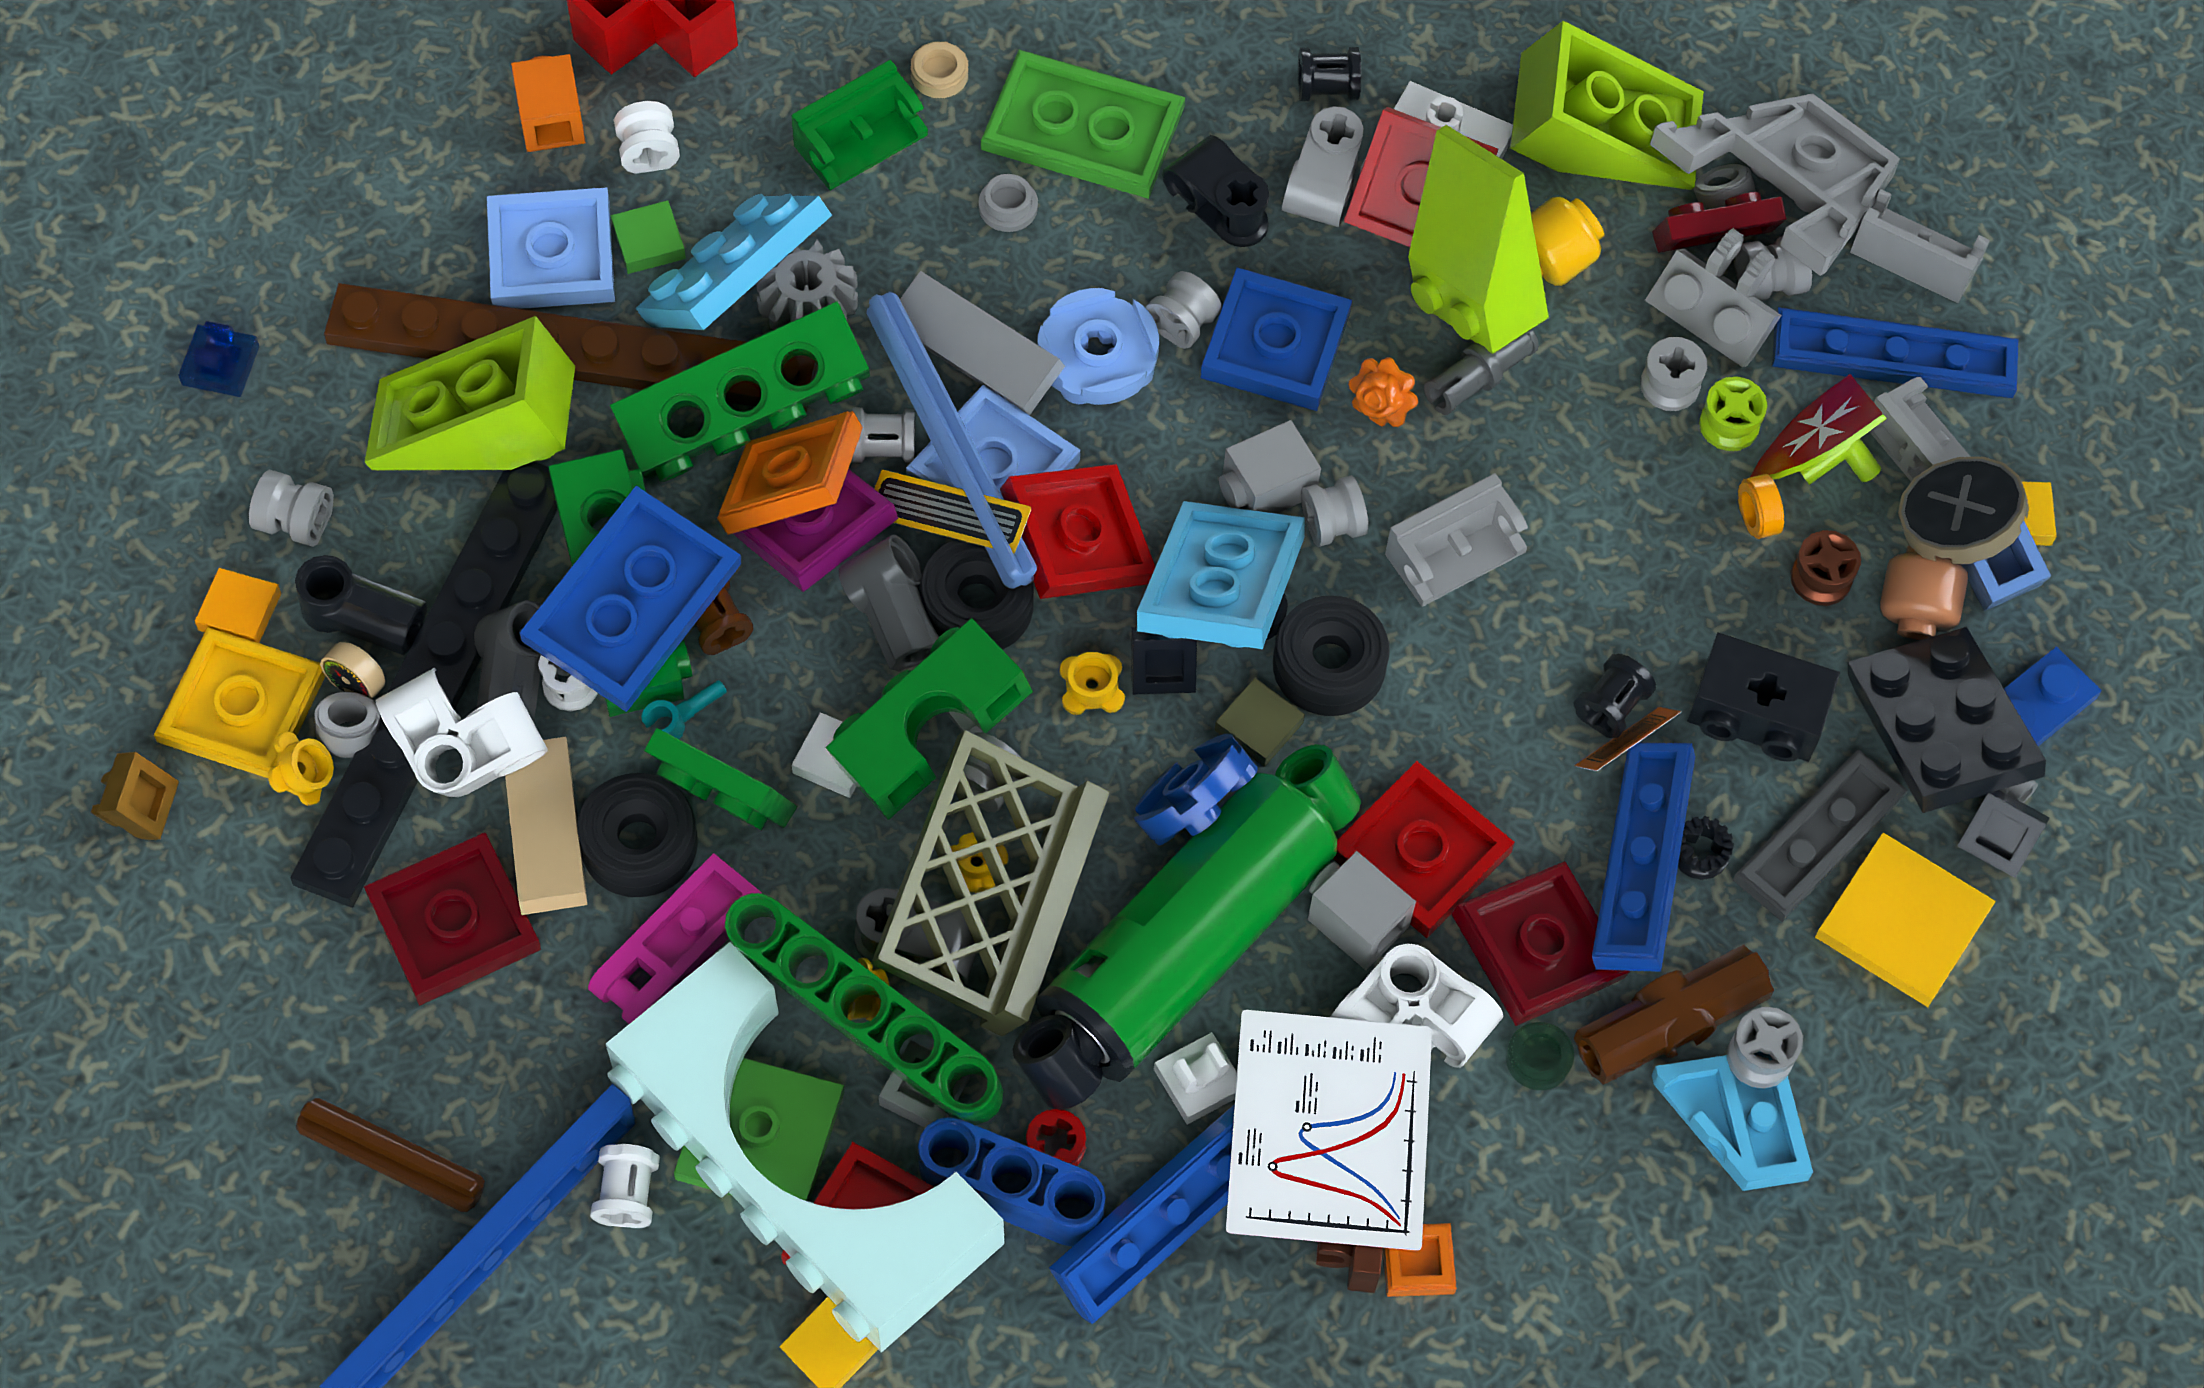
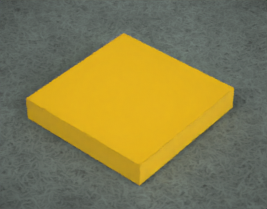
[154,627,325,778]
[1815,832,1996,1007]

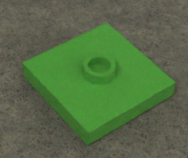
[674,1058,845,1202]

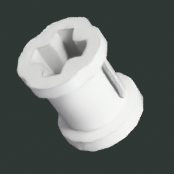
[538,655,598,711]
[590,1144,660,1228]

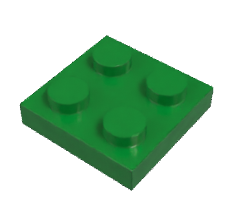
[644,728,798,831]

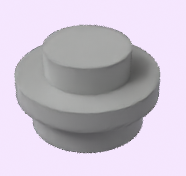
[979,174,1038,232]

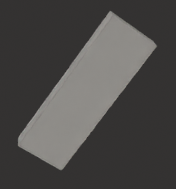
[900,271,1065,415]

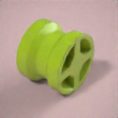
[1699,376,1768,451]

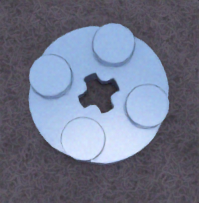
[1037,288,1159,405]

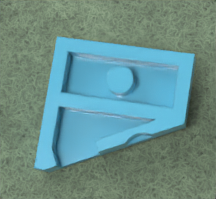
[1651,1051,1813,1191]

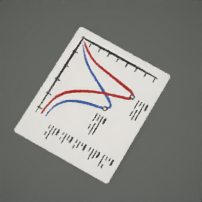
[1226,1010,1432,1251]

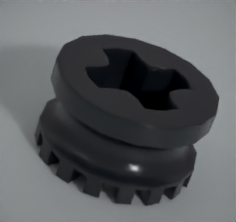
[1678,816,1734,880]

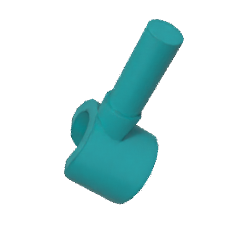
[641,680,727,739]

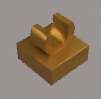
[91,752,179,840]

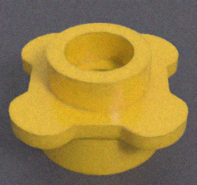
[1059,652,1125,715]
[268,732,334,806]

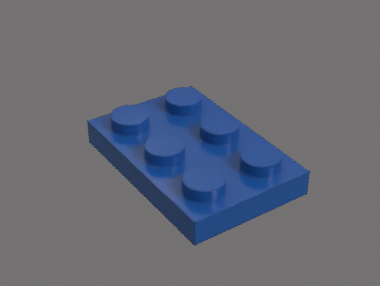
[520,486,741,712]

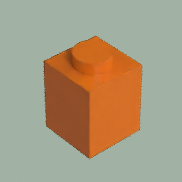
[511,54,586,152]

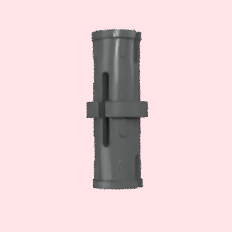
[1424,330,1539,415]

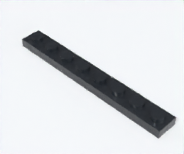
[290,461,558,908]

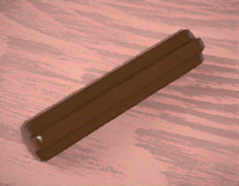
[296,1098,485,1212]

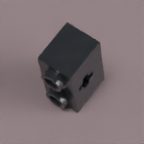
[1687,632,1840,762]

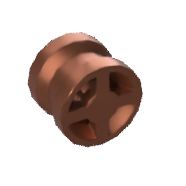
[1791,530,1861,606]

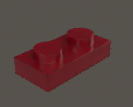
[1652,192,1787,253]

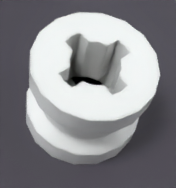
[614,101,680,174]

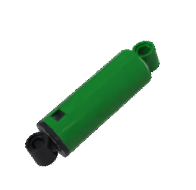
[1012,744,1361,1110]

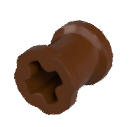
[695,581,754,655]

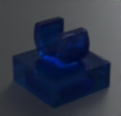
[178,321,260,397]

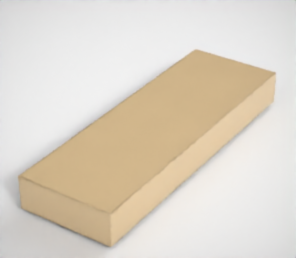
[505,737,588,915]

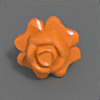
[1348,357,1419,427]

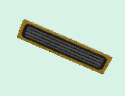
[874,470,1031,553]

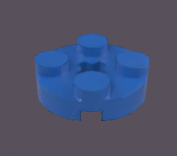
[1134,734,1258,845]

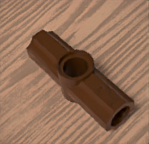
[1574,945,1774,1085]

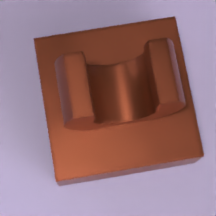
[1316,1242,1383,1293]

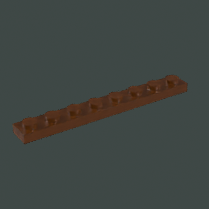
[324,283,817,413]

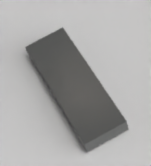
[1733,749,1908,922]

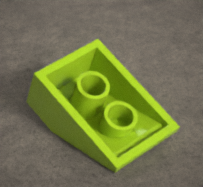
[1510,21,1704,190]
[1408,125,1549,354]
[365,316,575,470]

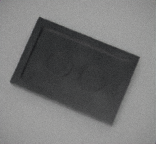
[1848,627,2046,813]

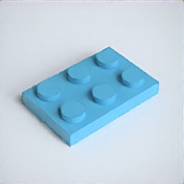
[635,194,832,330]
[1137,501,1305,649]

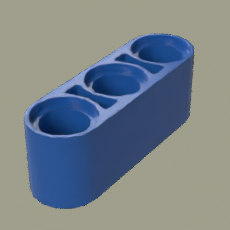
[918,1117,1106,1247]

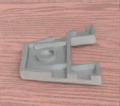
[1650,94,1900,276]

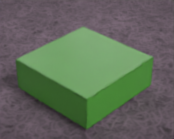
[610,200,686,274]

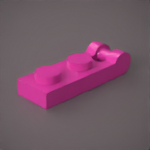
[588,853,762,1024]

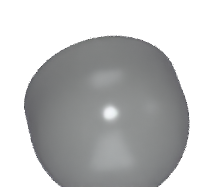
[1693,164,1756,210]
[314,692,380,758]

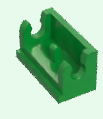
[791,59,928,190]

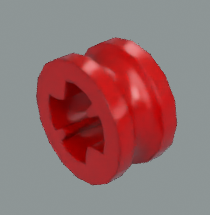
[1026,1109,1086,1166]

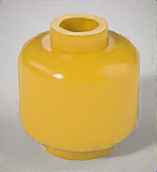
[1531,197,1605,286]

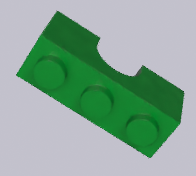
[825,618,1033,820]

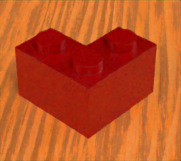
[567,0,738,77]

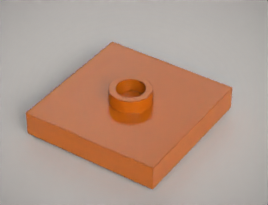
[717,411,863,535]

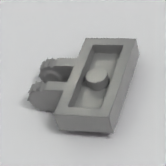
[1645,228,1782,367]

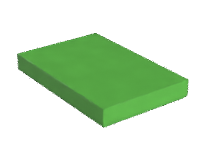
[981,49,1185,199]

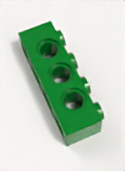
[610,301,870,482]
[548,449,693,717]

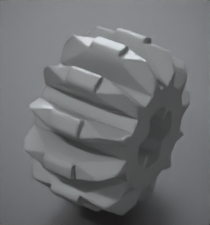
[756,239,858,330]

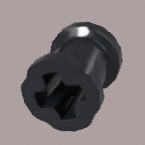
[1298,47,1361,101]
[1573,653,1656,738]

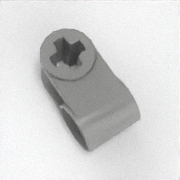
[1281,106,1364,227]

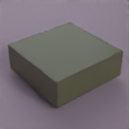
[1215,678,1305,767]

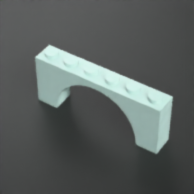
[606,942,1005,1353]

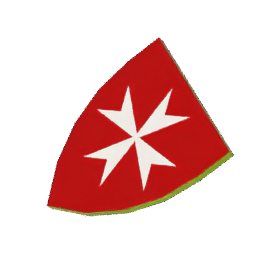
[1750,374,1887,485]

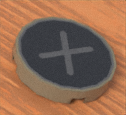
[1898,457,2029,564]

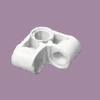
[376,668,548,797]
[1330,944,1503,1068]

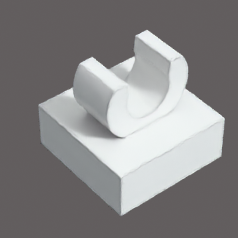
[1154,1032,1237,1125]

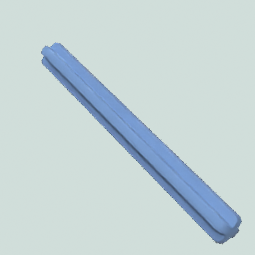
[866,292,1037,589]

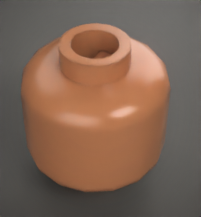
[1880,546,1968,640]

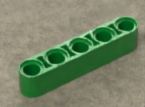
[725,893,1003,1125]

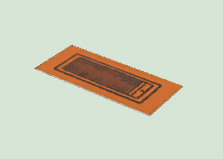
[1574,707,1682,771]

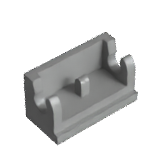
[1850,189,1990,303]
[1869,377,1990,482]
[1385,473,1528,607]

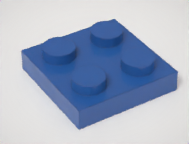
[1200,268,1352,411]

